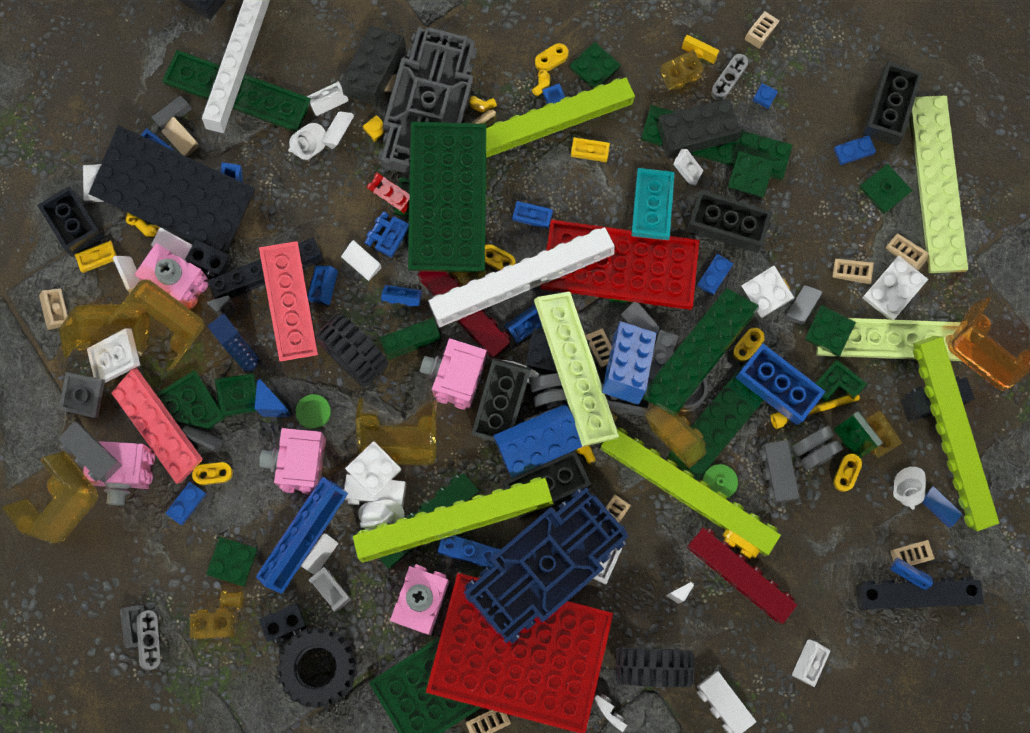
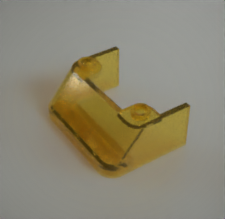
[106,279,204,372]
[59,304,150,357]
[356,398,438,465]
[2,451,98,543]

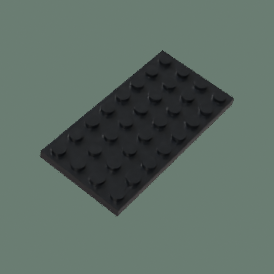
[88,125,256,253]

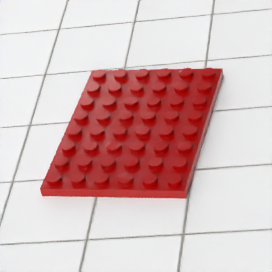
[426,573,613,733]

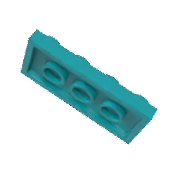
[631,168,675,240]

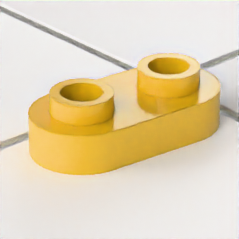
[535,43,568,72]
[485,245,516,271]
[733,328,764,362]
[833,454,862,492]
[192,462,233,485]
[722,529,760,559]

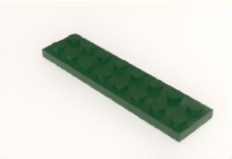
[162,50,311,132]
[641,105,793,180]
[643,288,759,417]
[666,343,778,481]

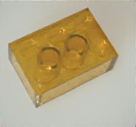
[645,406,707,468]

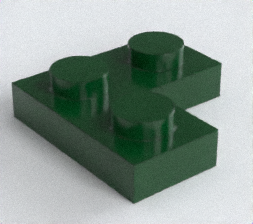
[815,360,867,401]

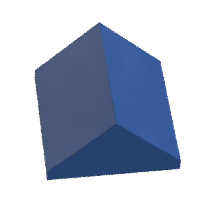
[255,379,291,417]

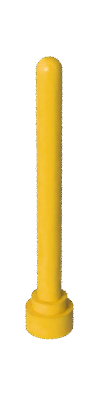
[771,395,860,429]

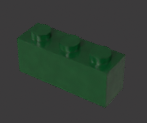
[379,318,441,360]

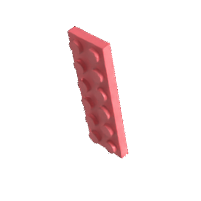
[259,241,318,361]
[112,368,203,484]

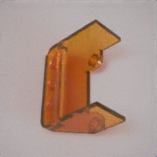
[948,296,1030,391]

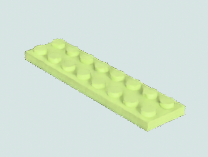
[534,292,619,447]
[816,318,971,361]

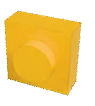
[363,115,385,142]

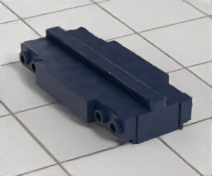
[463,487,629,644]

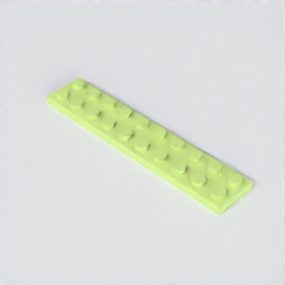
[910,96,968,273]

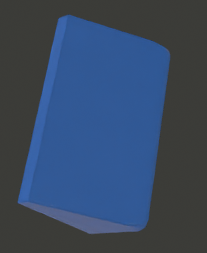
[308,265,338,305]
[504,305,542,343]
[922,486,962,528]
[890,557,933,590]

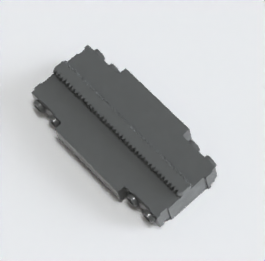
[378,27,477,176]

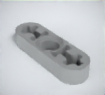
[711,54,748,101]
[137,610,160,670]

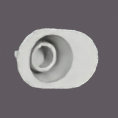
[288,123,326,160]
[893,467,926,510]
[358,500,404,531]

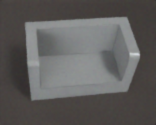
[309,567,351,612]

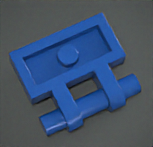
[364,212,409,258]

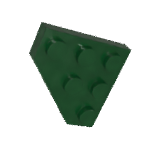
[156,370,225,429]

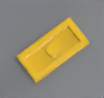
[682,35,719,64]
[571,137,610,162]
[75,241,117,273]

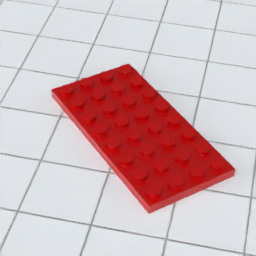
[541,220,700,310]

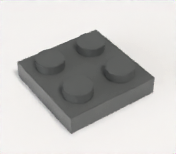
[59,372,105,418]

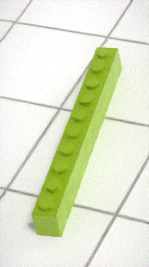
[486,78,635,158]
[913,336,999,531]
[600,427,781,556]
[353,477,554,563]

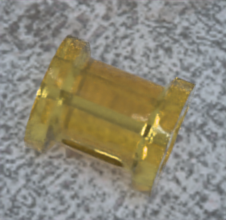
[220,590,244,609]

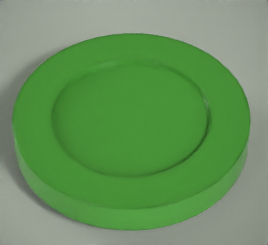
[296,394,331,429]
[702,464,738,498]

